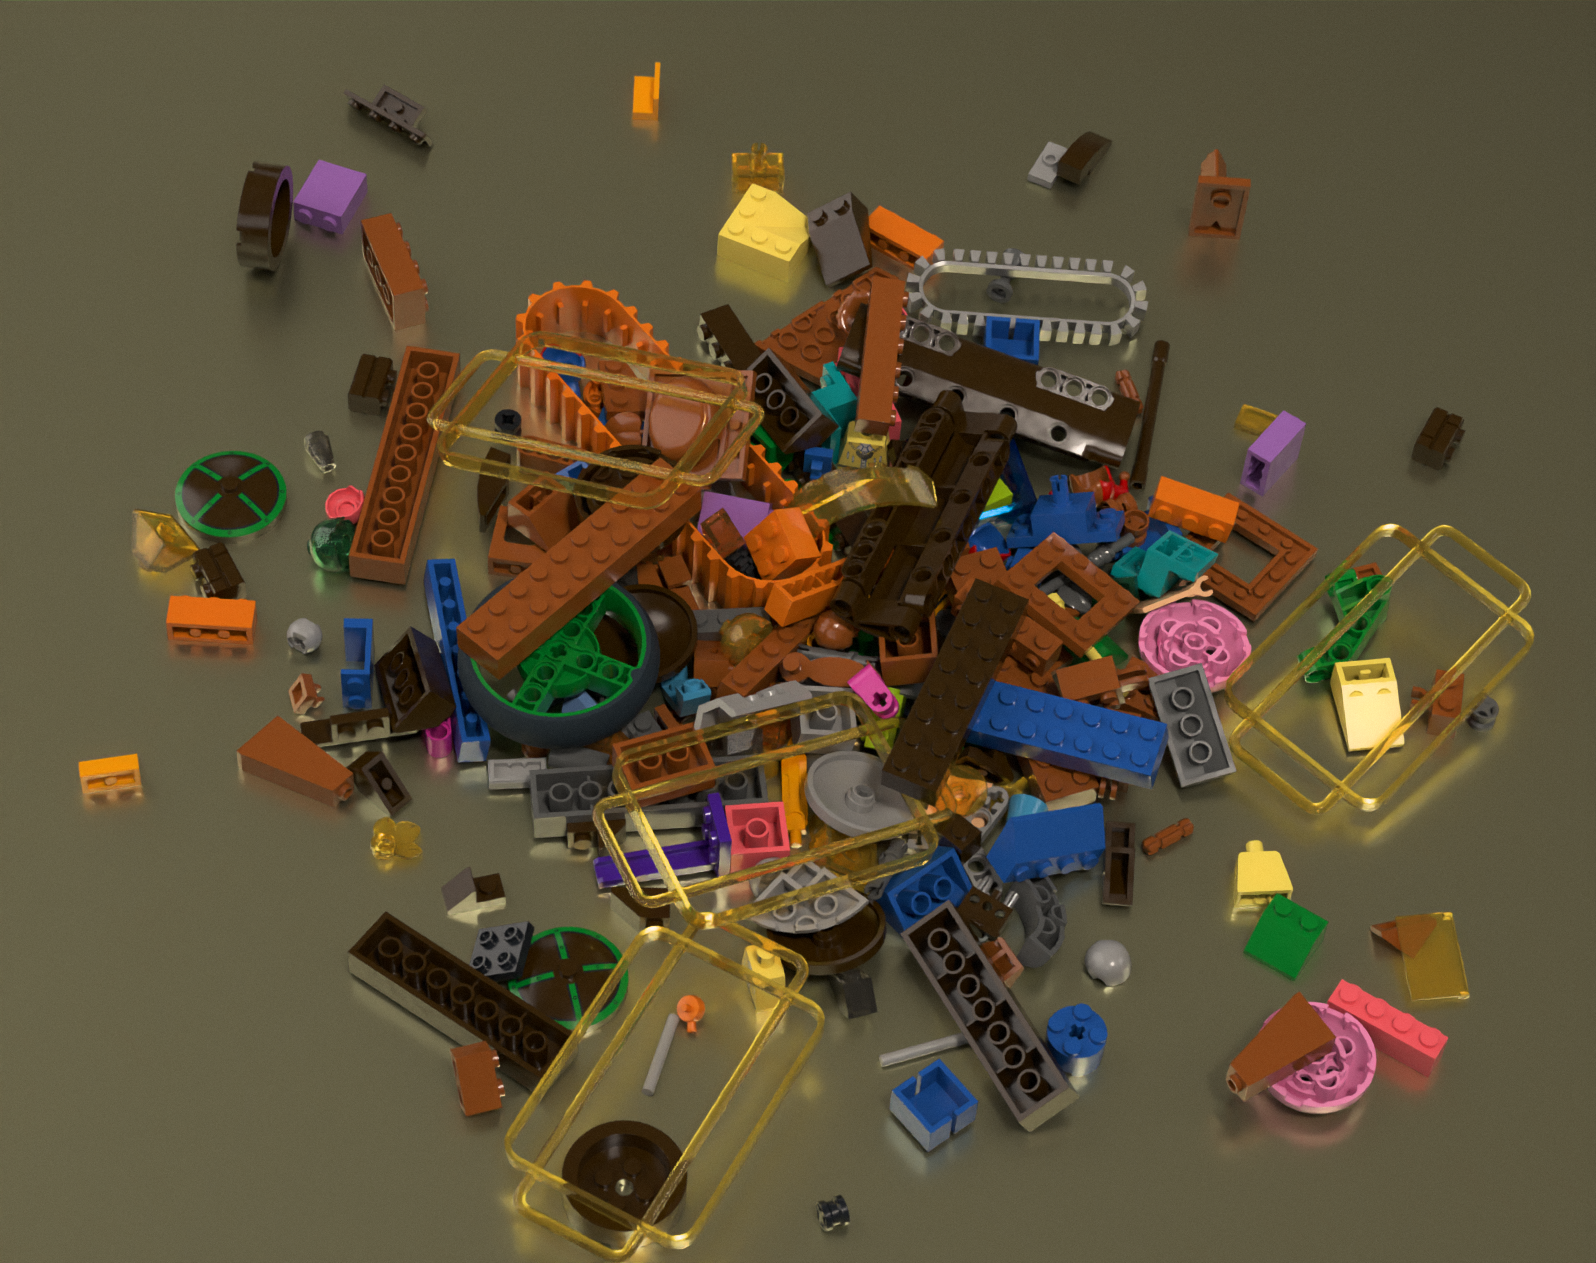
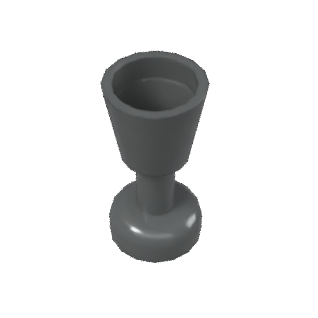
[987,248,1024,303]

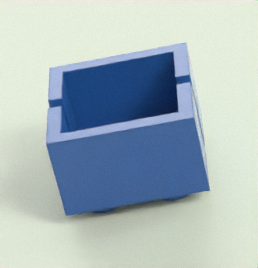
[983,316,1040,365]
[889,1059,978,1152]

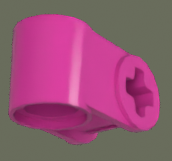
[847,664,899,720]
[422,717,452,758]

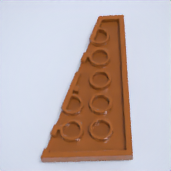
[754,266,899,387]

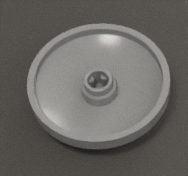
[804,751,919,841]

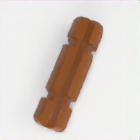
[1115,369,1144,415]
[1141,818,1194,855]

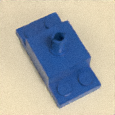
[1006,474,1125,548]

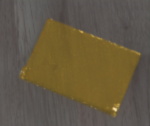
[1395,912,1470,1001]

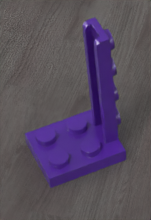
[593,792,732,889]

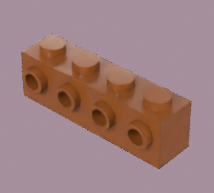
[951,577,1063,677]

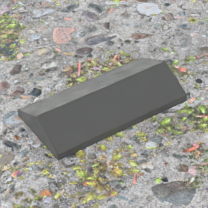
[1148,663,1237,788]

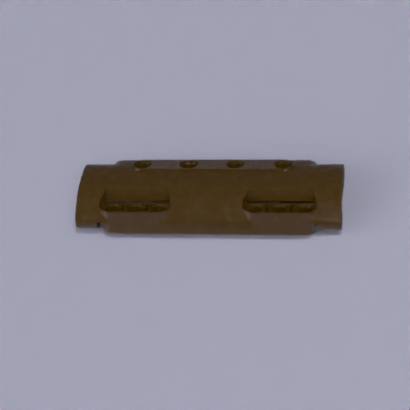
[836,302,1141,470]
[830,390,1018,643]

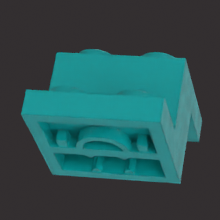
[812,361,858,465]
[1110,530,1218,598]

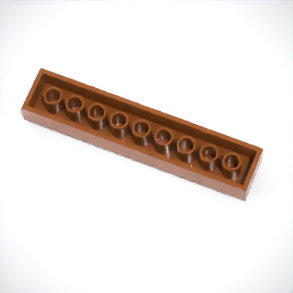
[349,346,461,585]
[456,458,702,680]
[945,547,1100,811]

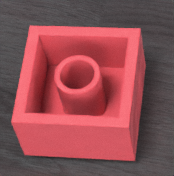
[724,801,790,874]

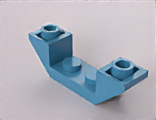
[659,666,711,717]

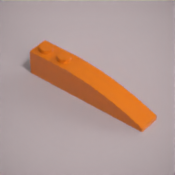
[764,549,894,627]

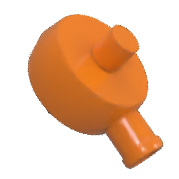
[677,995,705,1033]

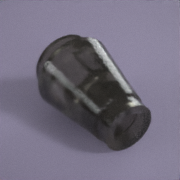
[304,431,336,473]

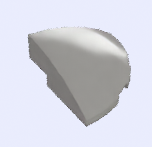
[743,856,869,934]

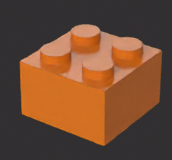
[743,507,821,580]

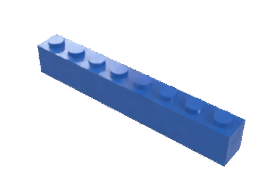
[423,559,491,763]

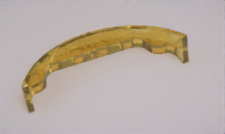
[783,462,938,538]

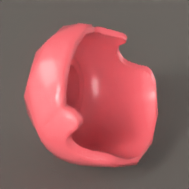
[325,485,365,526]

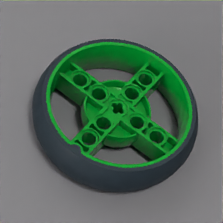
[458,577,660,749]

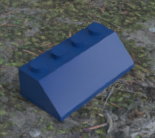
[986,803,1106,883]

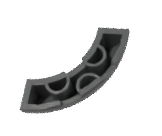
[1005,876,1067,968]

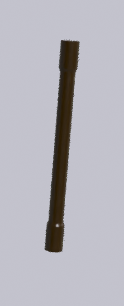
[1129,340,1170,491]

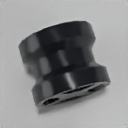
[494,409,522,444]
[816,1195,850,1232]

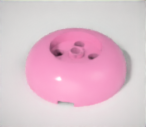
[1138,599,1251,693]
[1259,1002,1376,1114]

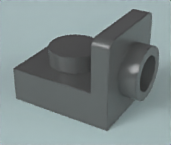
[617,710,662,741]

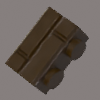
[348,353,397,416]
[1411,407,1466,471]
[190,542,247,600]

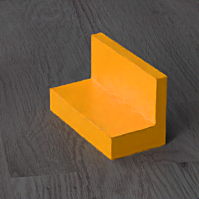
[633,62,660,121]
[79,754,141,794]

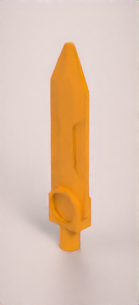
[781,737,808,848]

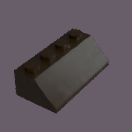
[747,348,839,455]
[374,626,457,734]

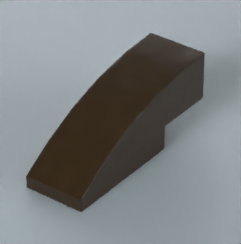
[1057,131,1112,185]
[477,447,511,533]
[1102,821,1136,907]

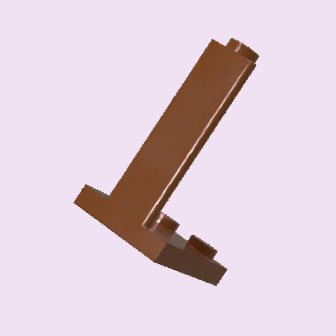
[1188,149,1251,240]

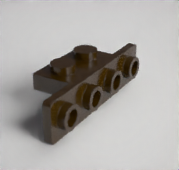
[343,85,433,147]
[300,708,419,747]

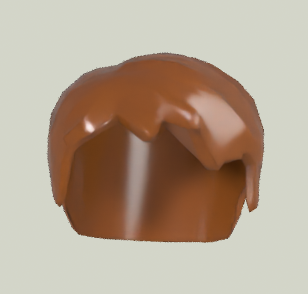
[813,610,860,651]

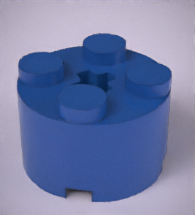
[1044,1003,1107,1077]

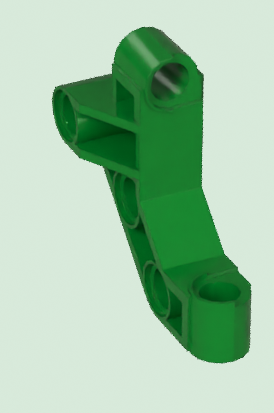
[1296,568,1392,683]

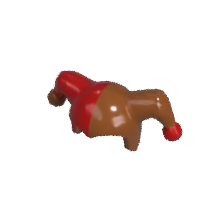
[1048,465,1130,508]

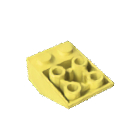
[1330,658,1405,751]

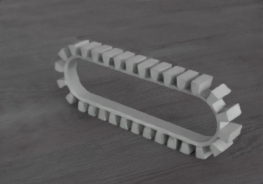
[905,248,1148,346]

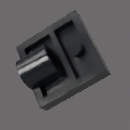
[469,921,535,982]

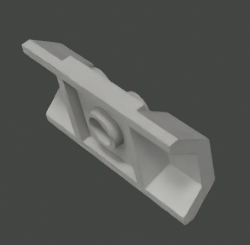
[694,680,812,732]

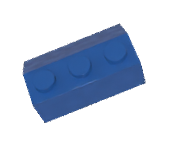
[869,845,972,937]

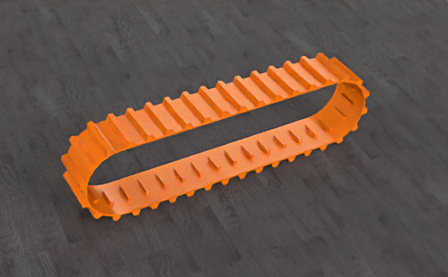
[516,280,833,625]

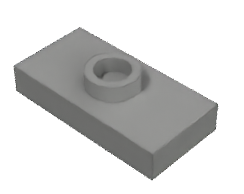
[1027,141,1068,189]
[488,757,547,789]

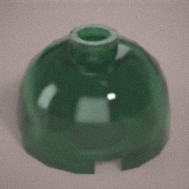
[307,516,355,573]

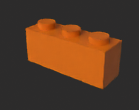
[869,205,944,271]
[1148,476,1239,543]
[166,595,257,645]

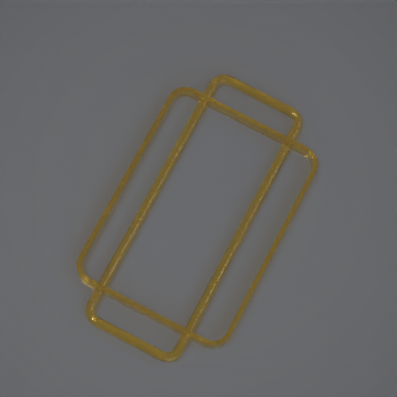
[427,331,765,510]
[1224,524,1534,815]
[592,691,957,930]
[504,912,825,1263]

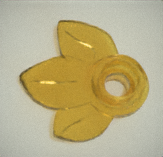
[370,817,423,860]

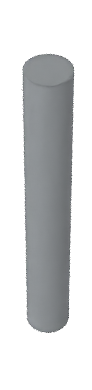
[642,1013,680,1096]
[879,1032,968,1067]

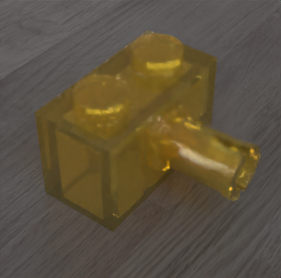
[731,142,785,194]

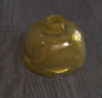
[719,613,773,667]

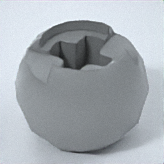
[287,618,322,654]

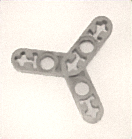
[892,786,1009,901]

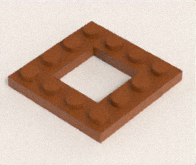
[1185,492,1318,622]
[994,532,1140,658]

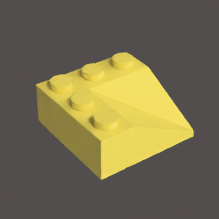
[717,183,813,283]

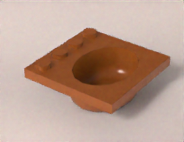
[642,369,757,481]

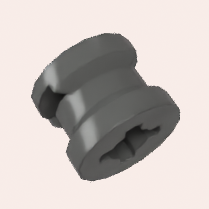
[1467,696,1499,732]

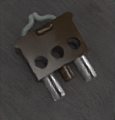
[958,876,1019,942]

